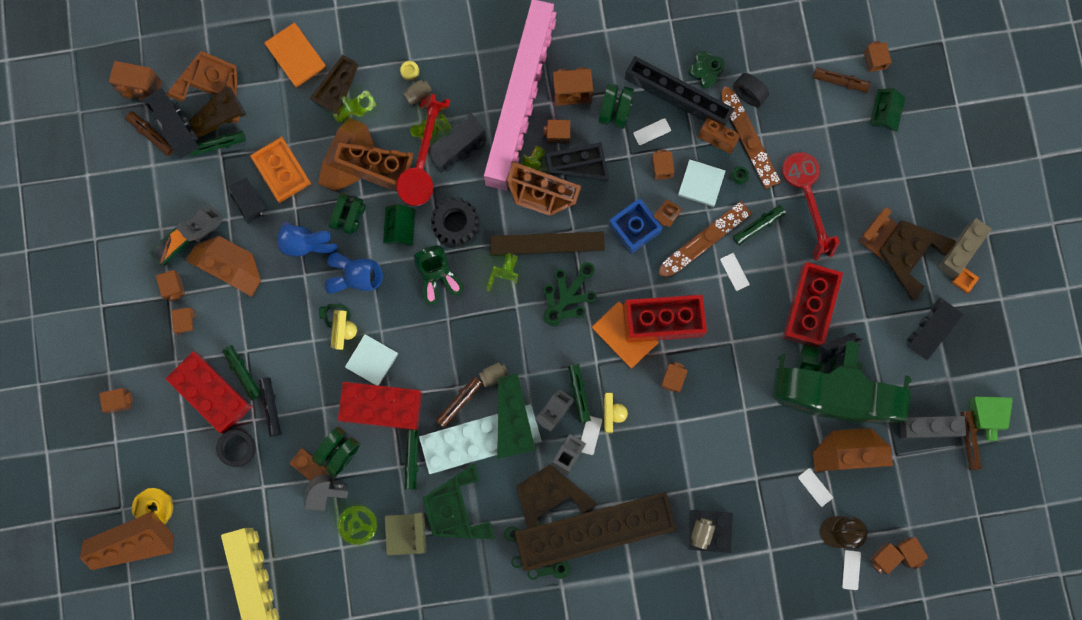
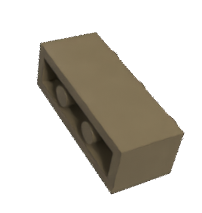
[937,218,992,278]

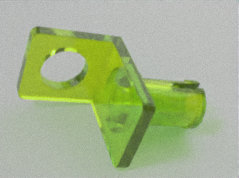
[332,90,377,123]
[410,113,451,141]
[522,146,546,171]
[487,253,519,292]

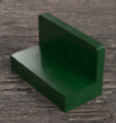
[870,88,905,131]
[383,204,415,245]

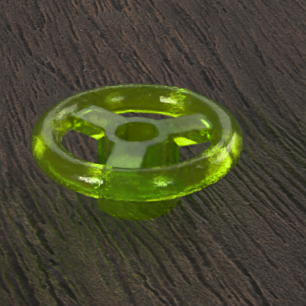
[338,505,377,545]

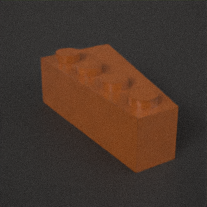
[327,143,414,192]
[80,511,174,570]

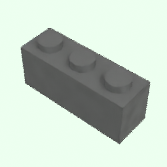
[899,416,966,439]

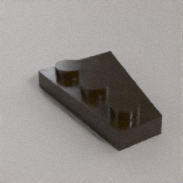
[310,54,358,117]
[189,85,247,137]

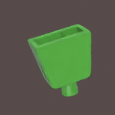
[969,397,1013,441]

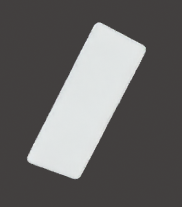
[633,118,671,145]
[720,253,749,291]
[581,416,602,455]
[798,468,833,507]
[842,550,861,590]

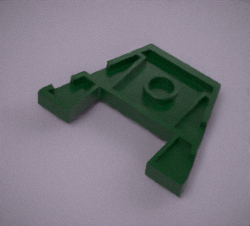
[423,464,495,539]

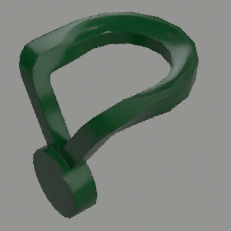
[319,304,351,328]

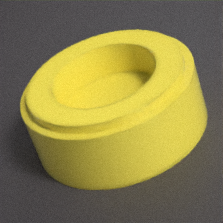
[400,61,419,81]

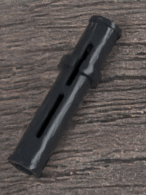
[259,377,282,437]

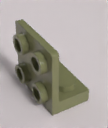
[385,513,427,556]

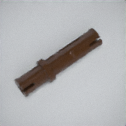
[813,67,871,93]
[125,111,174,156]
[436,376,483,428]
[960,411,982,470]

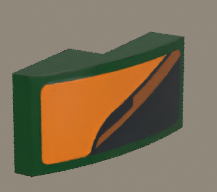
[149,228,190,267]

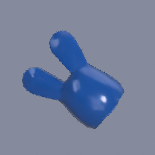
[278,222,338,257]
[325,252,383,294]

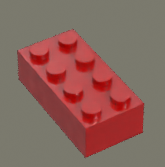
[782,262,843,348]
[623,295,707,343]
[165,351,253,434]
[338,382,423,430]

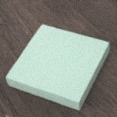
[678,160,725,207]
[345,334,398,386]

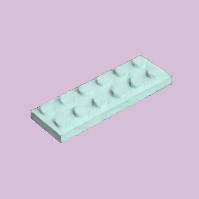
[419,404,542,474]

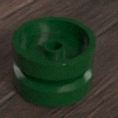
[598,83,634,129]
[312,426,361,477]

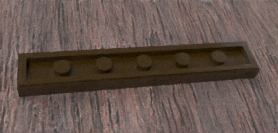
[491,231,605,256]

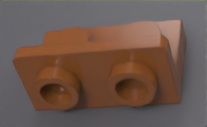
[698,118,741,154]

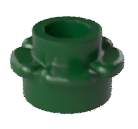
[731,166,749,185]

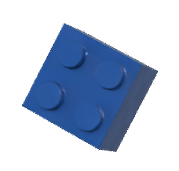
[608,198,663,255]

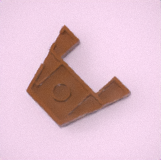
[166,51,239,124]

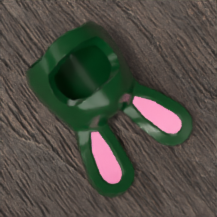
[414,245,464,305]

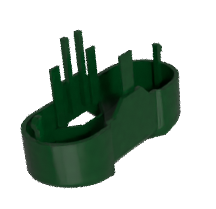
[772,341,912,423]

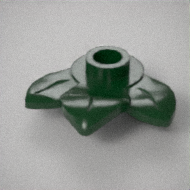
[688,51,725,89]

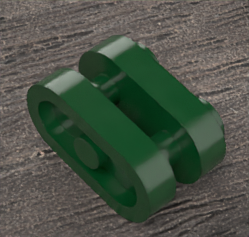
[329,192,366,235]

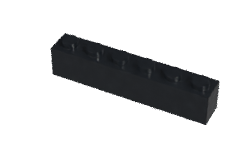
[624,56,735,126]

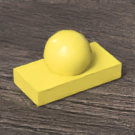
[331,310,357,350]
[604,393,628,433]

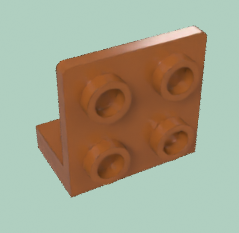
[858,207,897,261]

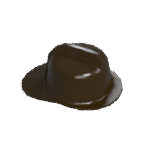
[820,516,868,549]

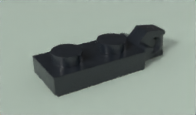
[816,333,863,364]

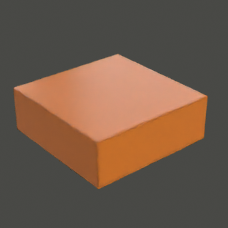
[951,268,979,294]

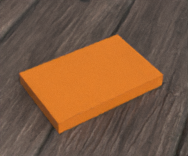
[264,22,327,88]
[250,136,311,203]
[591,302,659,369]

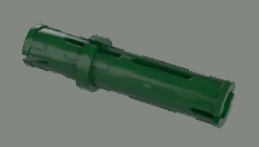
[190,130,246,157]
[733,204,786,246]
[222,345,262,401]
[568,364,591,423]
[403,430,419,490]

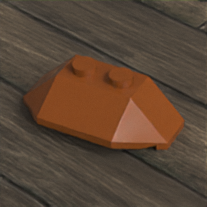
[318,118,375,192]
[506,162,581,216]
[186,236,261,297]
[813,428,893,472]

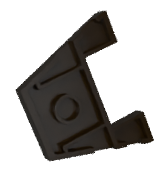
[879,221,957,300]
[517,464,597,529]

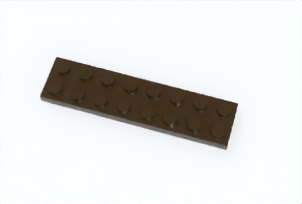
[514,492,677,572]

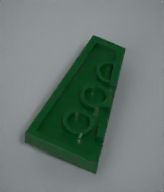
[497,373,535,459]

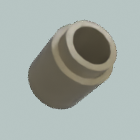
[403,80,432,105]
[479,362,509,387]
[691,517,715,549]

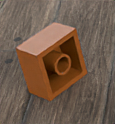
[109,61,162,101]
[553,67,593,106]

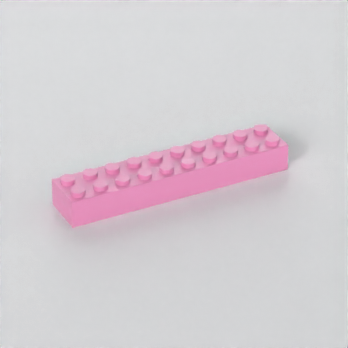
[484,0,557,191]

